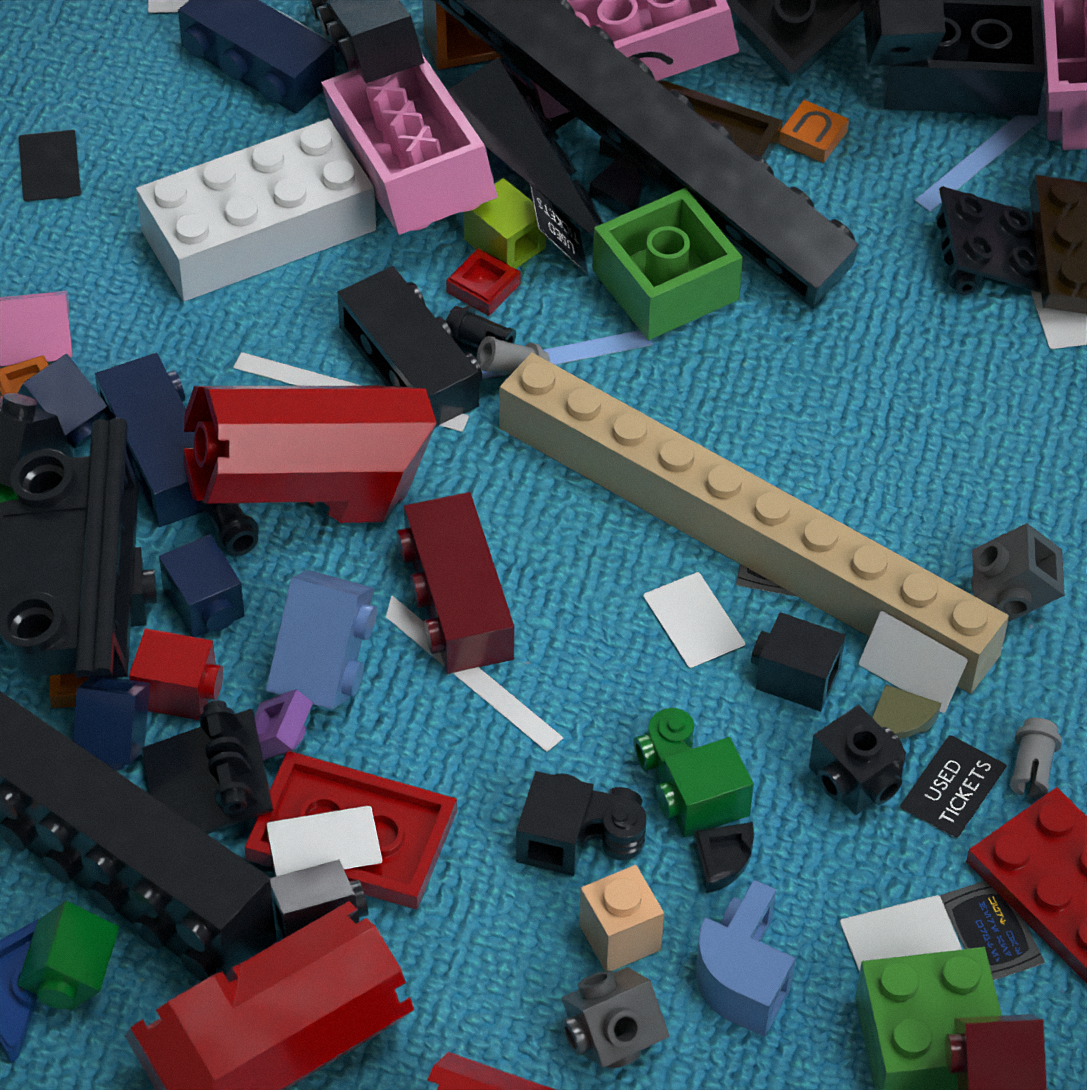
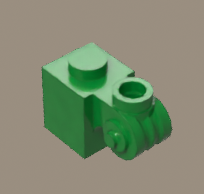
[633,708,754,838]

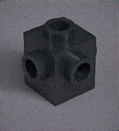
[809,704,906,815]

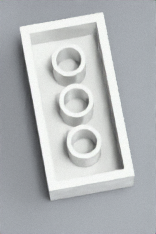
[136,118,376,302]

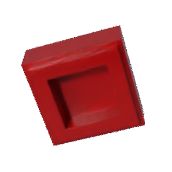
[446,248,521,316]

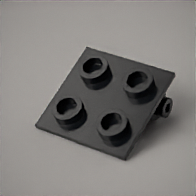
[936,186,1041,295]
[142,700,274,834]

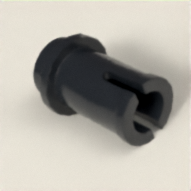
[446,305,516,350]
[199,500,259,556]

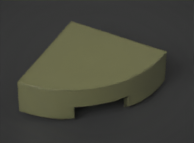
[872,685,941,739]

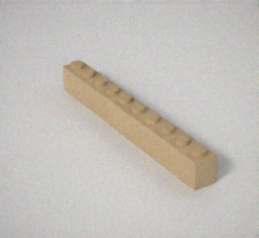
[499,352,1009,694]

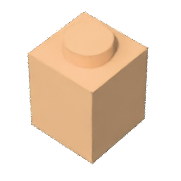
[579,865,664,971]

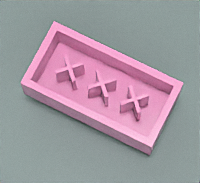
[321,54,498,235]

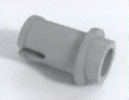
[477,336,550,376]
[1010,718,1062,798]

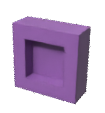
[254,689,313,760]

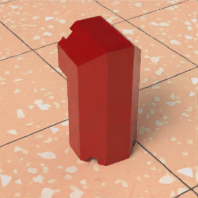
[183,386,437,523]
[125,901,414,1090]

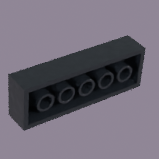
[0,691,277,981]

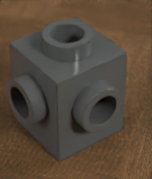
[971,523,1065,621]
[561,967,670,1068]

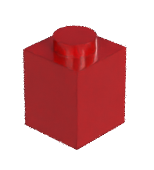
[129,628,223,720]

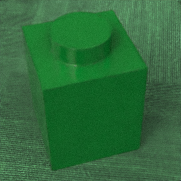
[17,901,119,1011]

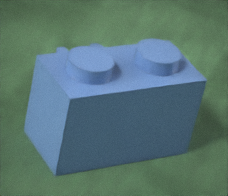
[266,570,377,709]

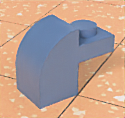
[696,880,795,1037]

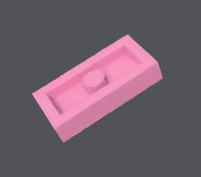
[0,291,73,366]

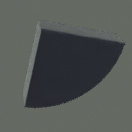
[589,154,642,215]
[693,822,754,893]

